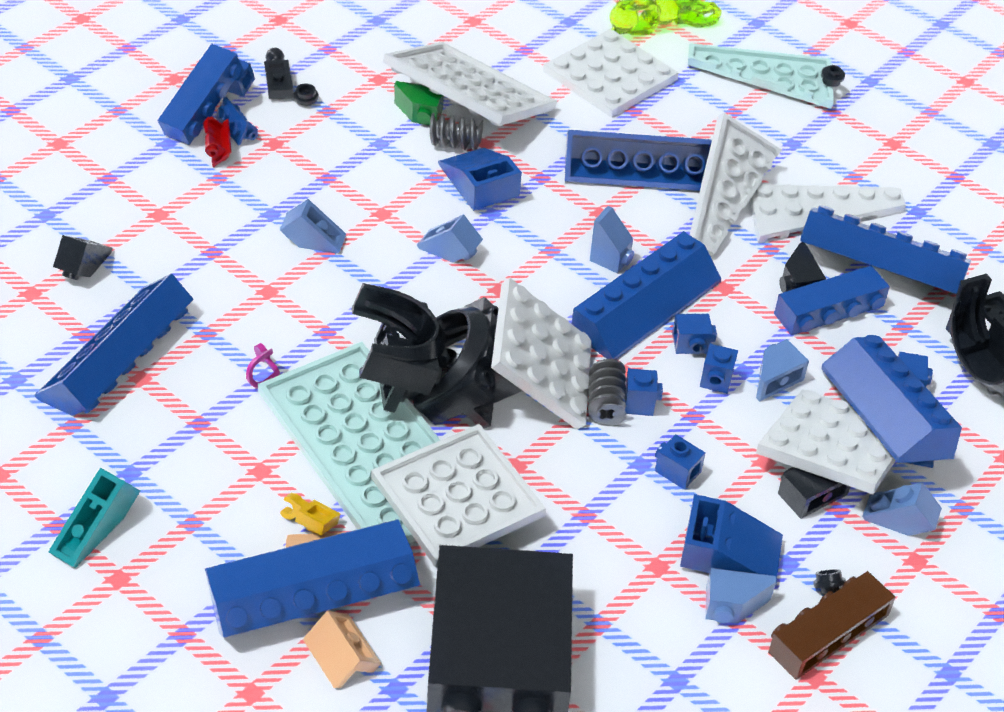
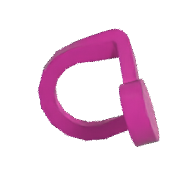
[246,343,281,389]

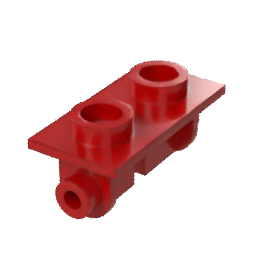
[203,117,232,168]

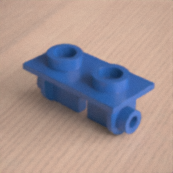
[215,96,258,146]

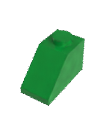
[394,81,444,126]

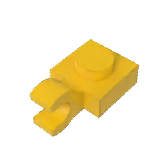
[280,492,341,536]

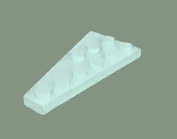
[688,43,834,109]

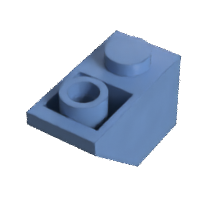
[862,482,942,536]

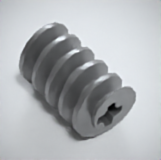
[429,113,484,151]
[588,359,626,426]

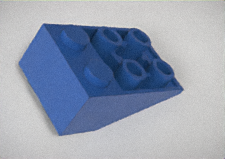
[438,148,522,211]
[680,494,783,587]

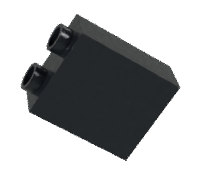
[426,545,573,712]

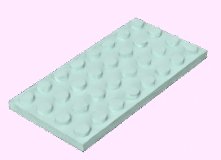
[258,341,440,543]

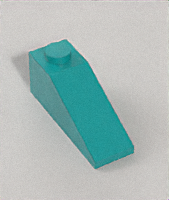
[48,467,141,568]

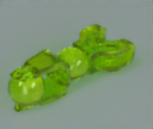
[609,0,722,36]

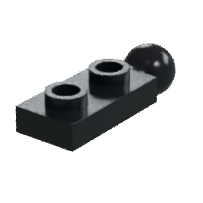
[264,47,294,99]

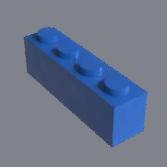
[157,43,243,145]
[774,265,890,336]

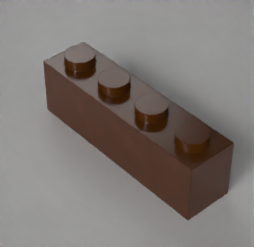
[768,571,896,680]

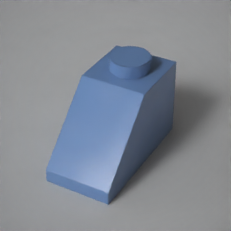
[280,199,346,254]
[589,206,634,274]
[416,214,483,263]
[756,339,809,402]
[705,568,776,623]

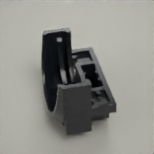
[945,273,1004,397]
[351,283,450,413]
[413,297,523,429]

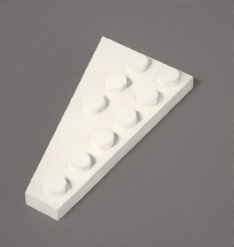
[689,112,783,256]
[749,184,906,244]

